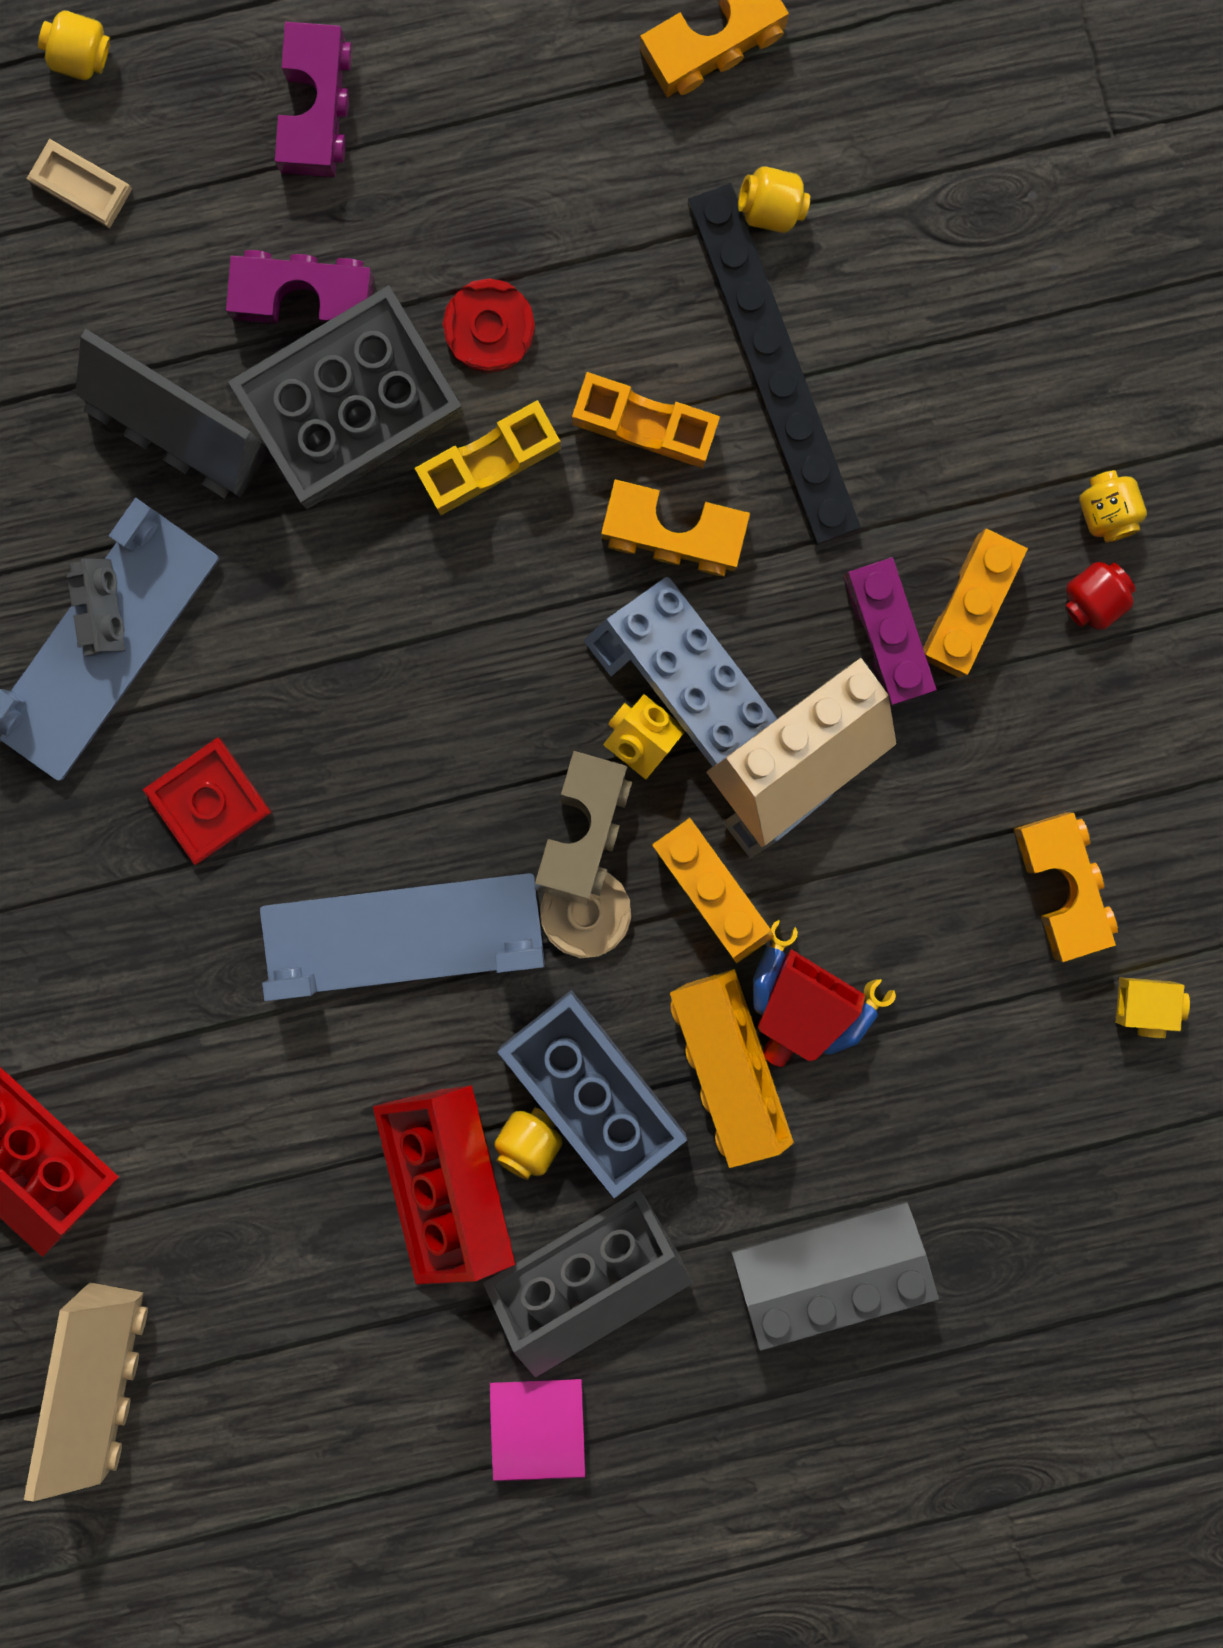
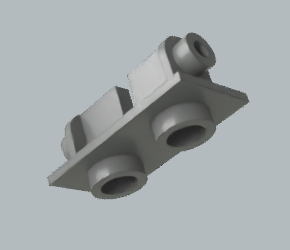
[66,558,125,656]

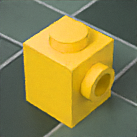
[1115,977,1190,1038]

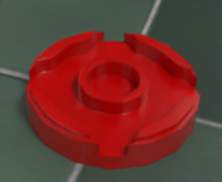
[443,278,535,373]

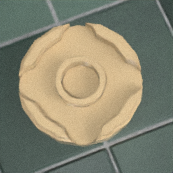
[540,872,631,958]

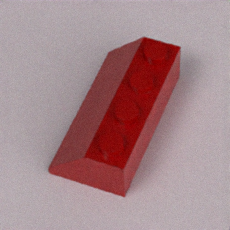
[0,1067,119,1257]
[373,1085,515,1284]

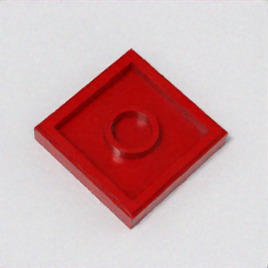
[143,737,272,865]

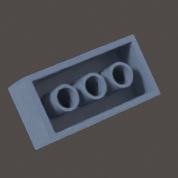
[498,990,687,1198]

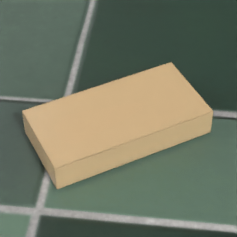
[27,139,132,228]

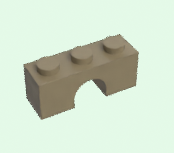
[534,751,632,905]

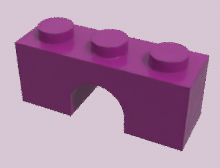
[275,21,352,177]
[226,250,374,325]
[843,557,937,705]

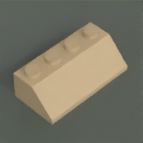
[707,658,896,847]

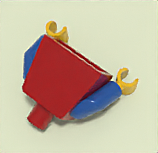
[753,920,896,1067]

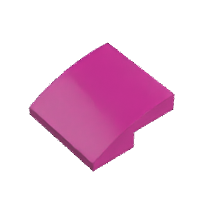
[490,1379,585,1481]

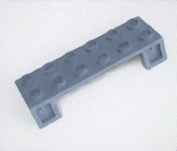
[0,498,219,780]
[583,577,833,858]
[260,873,545,1001]

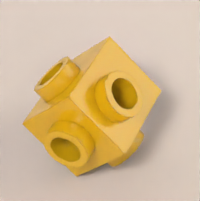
[603,694,685,779]

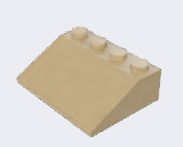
[24,1282,148,1502]

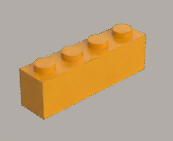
[670,969,794,1168]

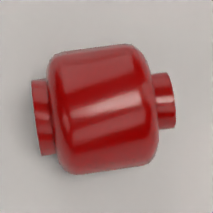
[1064,562,1136,630]

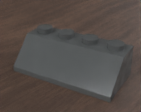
[483,1189,694,1377]
[731,1201,939,1351]

